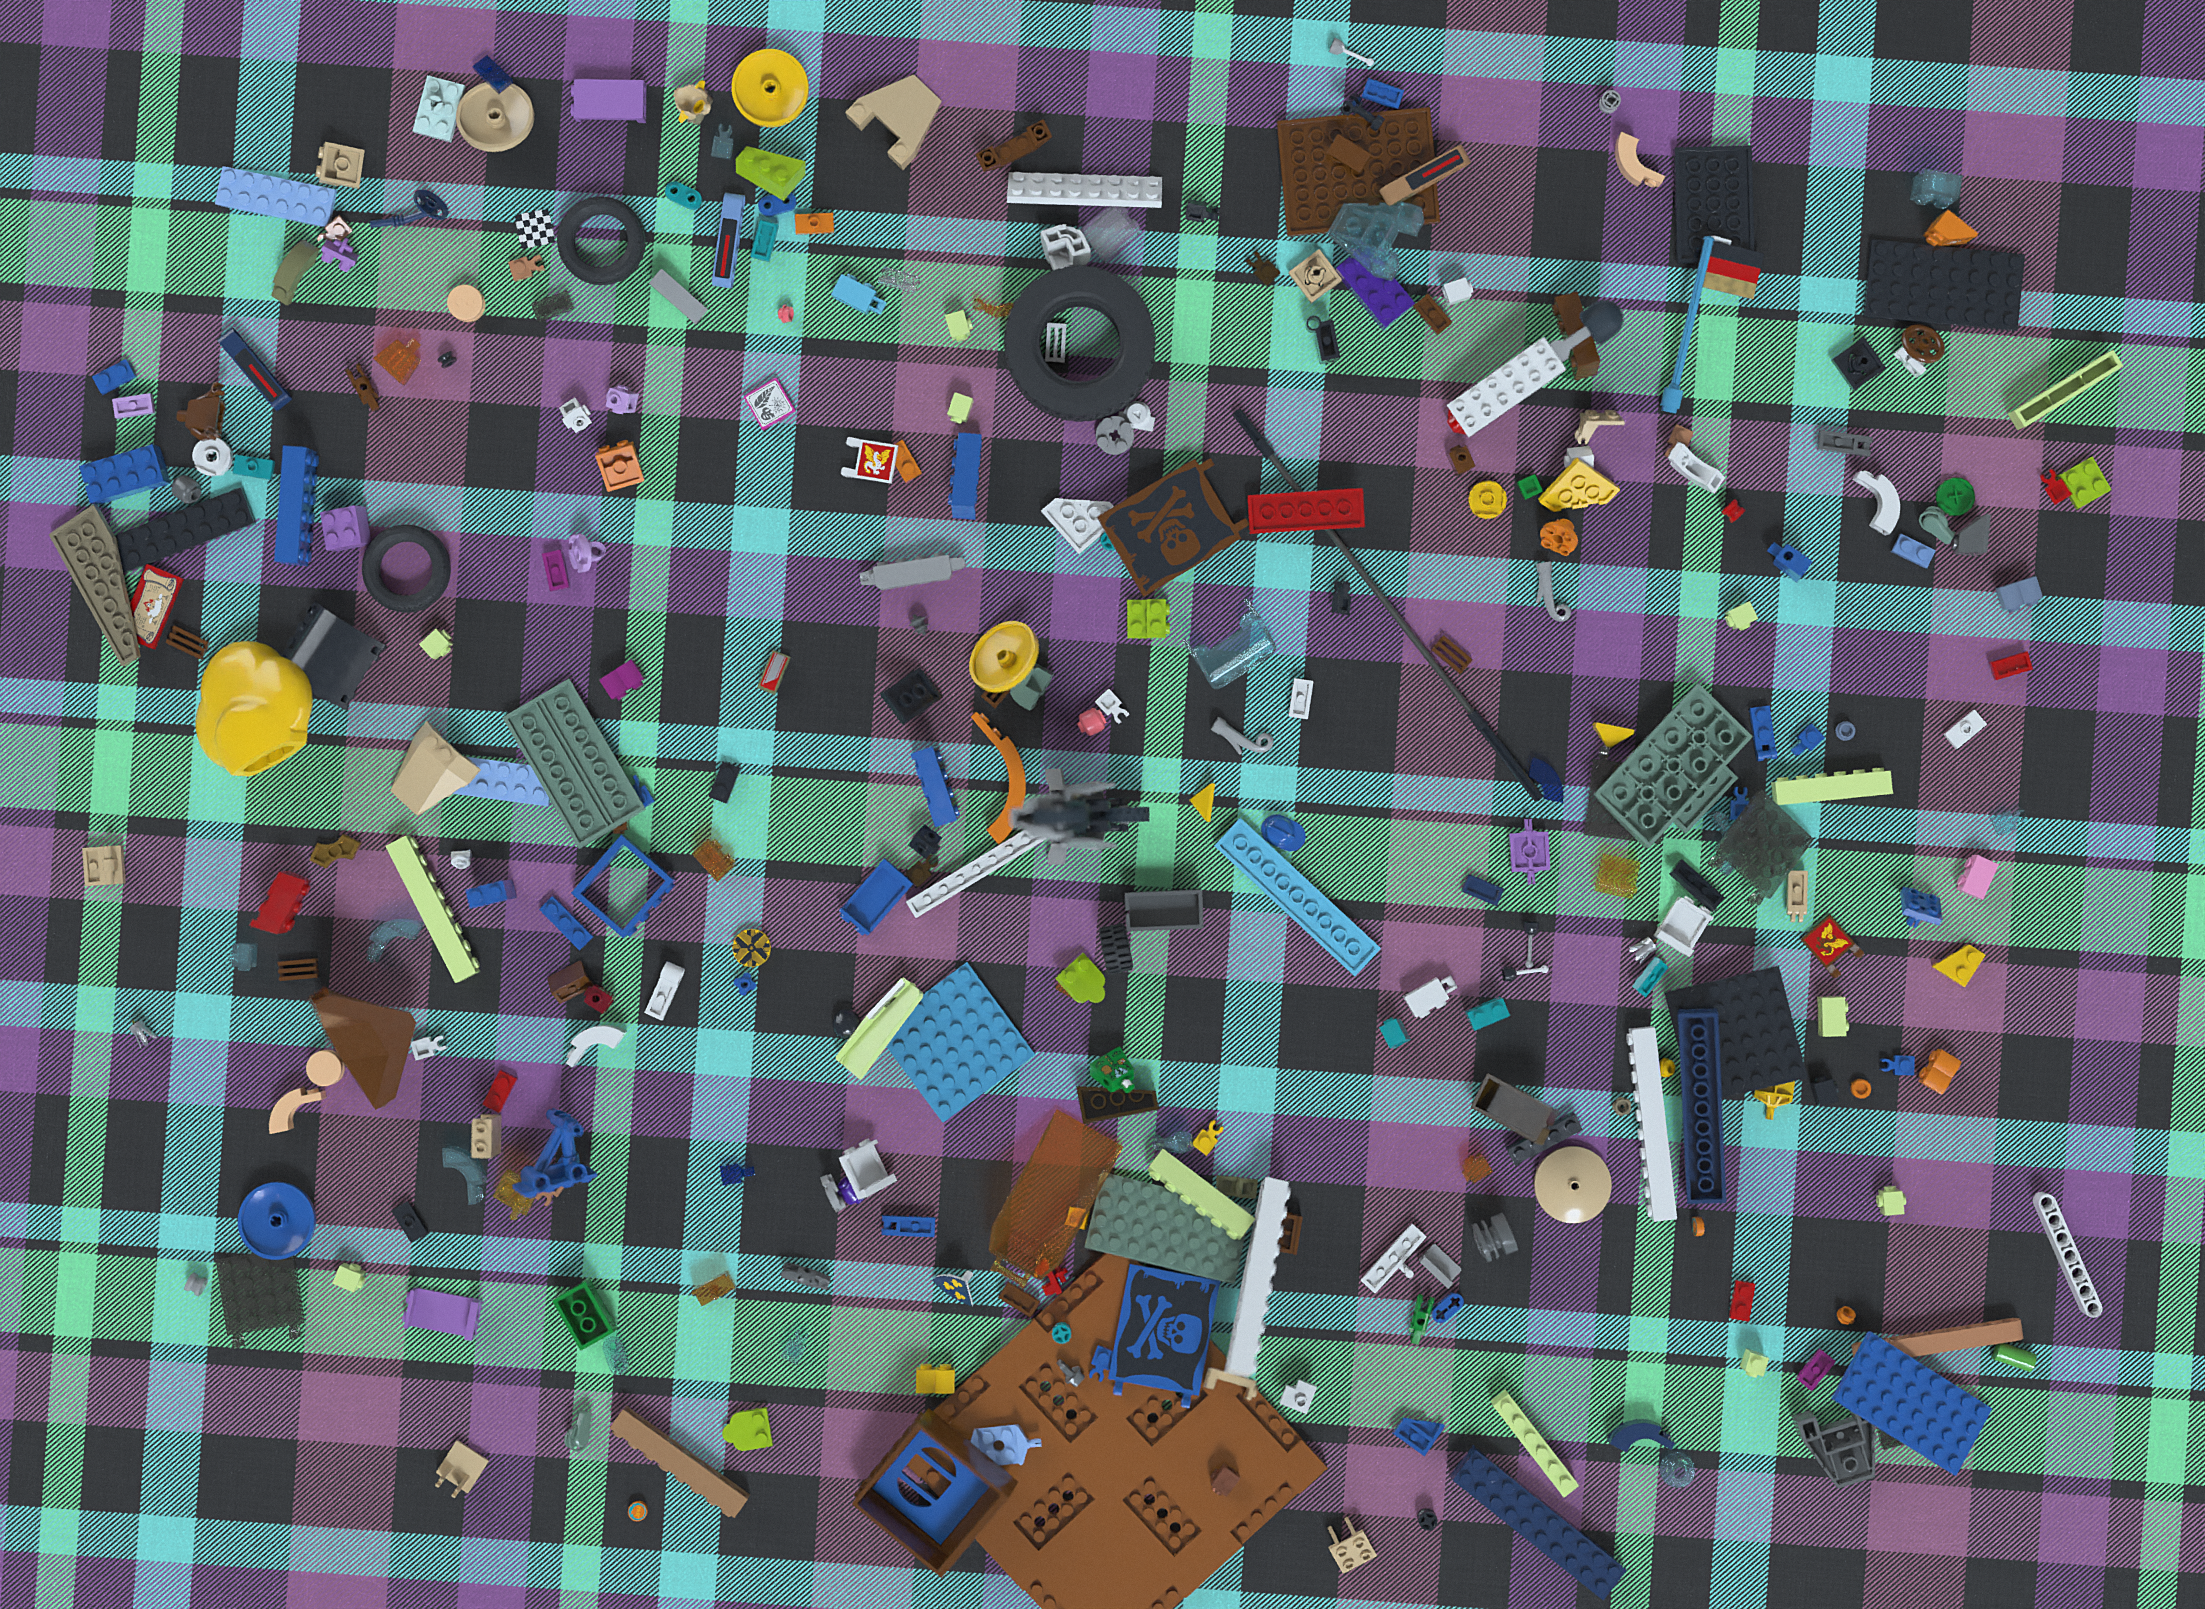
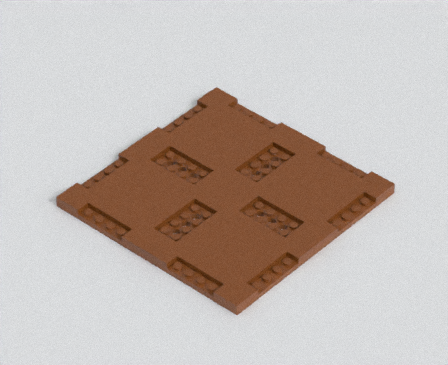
[899,1253,1328,1609]

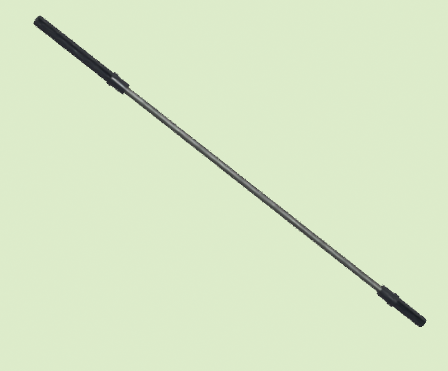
[1232,409,1543,802]

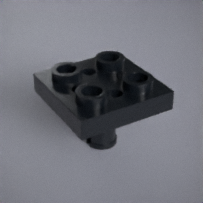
[1831,337,1886,391]

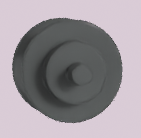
[909,614,930,636]

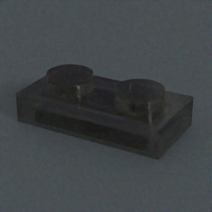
[531,290,575,323]

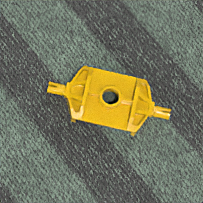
[1752,1081,1795,1120]

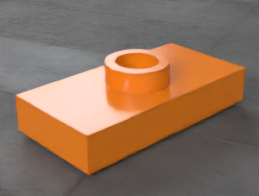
[795,213,835,235]

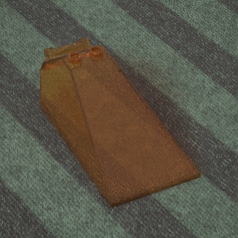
[989,1109,1123,1289]

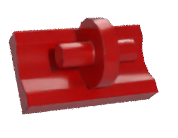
[1034,1259,1068,1296]

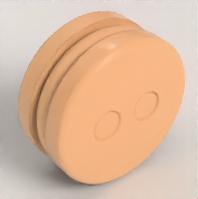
[447,284,486,322]
[306,1050,345,1086]

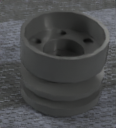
[1472,1213,1518,1263]

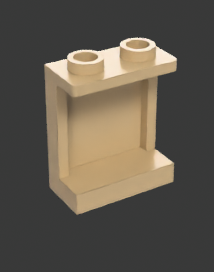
[472,1114,501,1158]
[1203,1368,1258,1400]

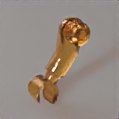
[973,298,1014,318]

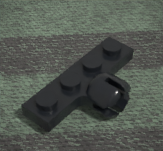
[1505,1112,1583,1165]

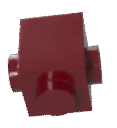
[583,984,616,1014]

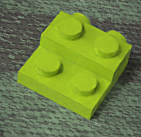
[1127,599,1170,639]

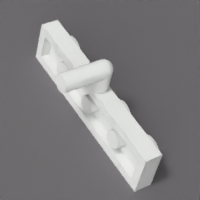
[1360,1223,1426,1293]

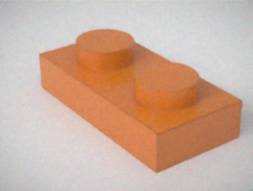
[894,440,922,483]

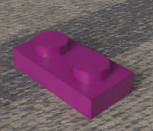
[542,550,570,592]
[1795,1348,1836,1391]

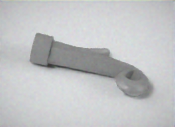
[1536,561,1571,622]
[1211,717,1273,754]

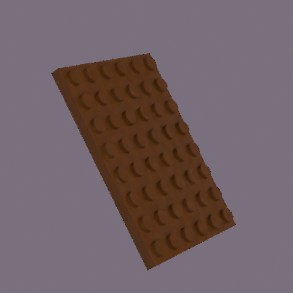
[1277,107,1440,237]

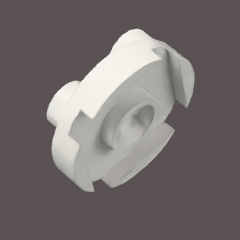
[192,438,233,476]

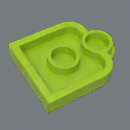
[1055,953,1105,1003]
[722,1407,774,1451]

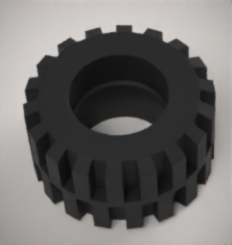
[1099,923,1133,975]

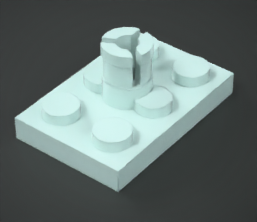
[413,75,466,142]

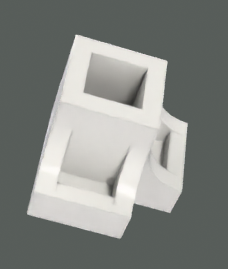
[1279,1379,1317,1414]

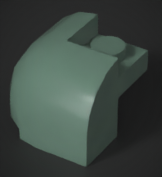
[1010,663,1055,710]

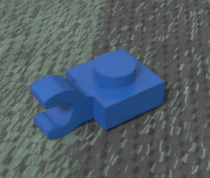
[1790,724,1825,756]

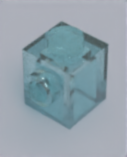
[229,943,258,971]

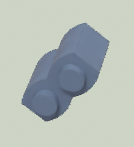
[1996,576,2043,613]

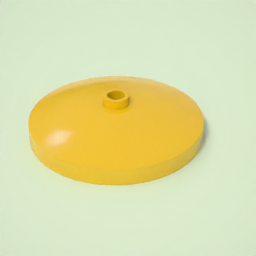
[732,49,809,127]
[969,621,1039,692]

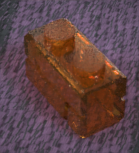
[692,838,736,882]

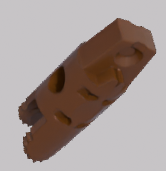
[344,363,379,412]

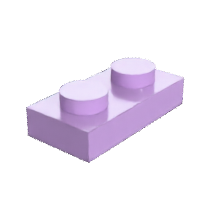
[112,393,155,419]

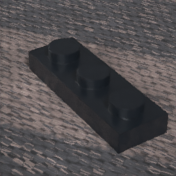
[1669,859,1724,912]

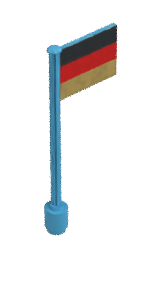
[1660,236,1764,414]

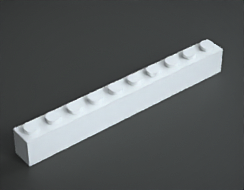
[1627,1026,1677,1222]

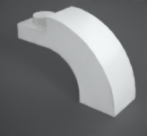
[1668,442,1725,494]
[566,1025,627,1067]

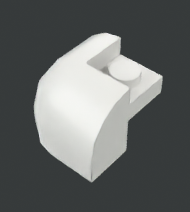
[1041,224,1091,270]

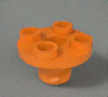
[1540,519,1578,556]

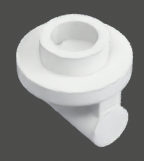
[451,850,472,869]

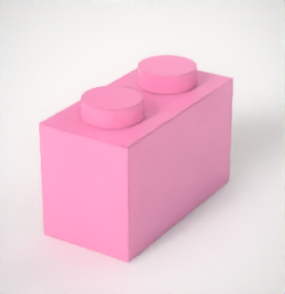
[1956,855,1999,900]

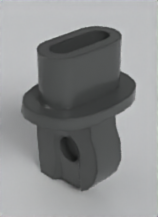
[1057,1359,1085,1387]

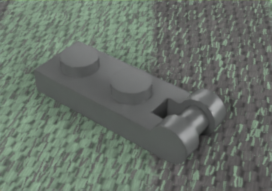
[1817,430,1873,457]

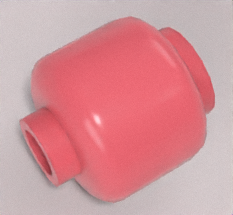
[1077,708,1107,736]

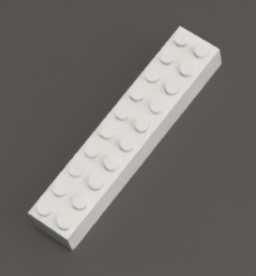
[1224,1177,1291,1377]

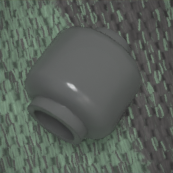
[171,475,201,504]

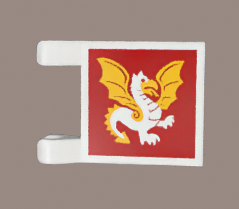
[841,437,898,484]

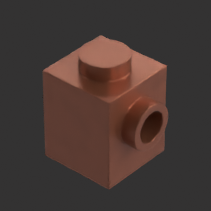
[1210,1463,1240,1497]

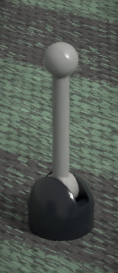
[1523,921,1539,968]

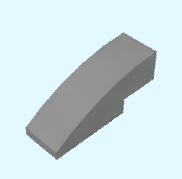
[649,269,708,324]

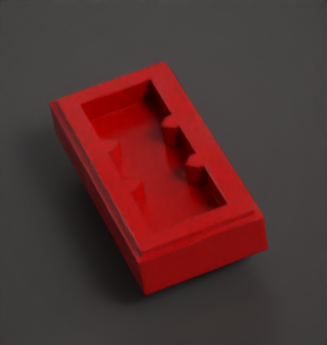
[1989,651,2033,681]

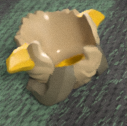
[673,80,714,125]

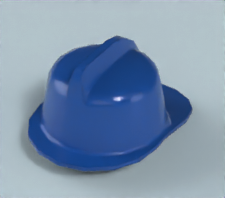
[1261,814,1306,852]

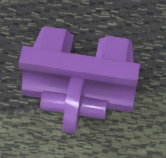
[321,237,359,272]

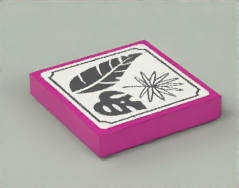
[743,378,796,430]

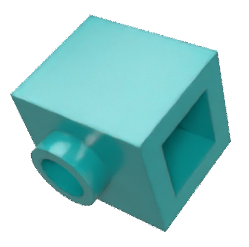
[1379,1017,1411,1049]

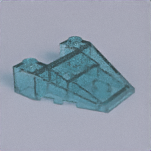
[1327,203,1424,281]

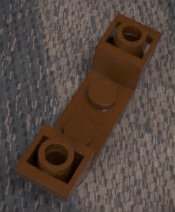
[975,119,1052,172]

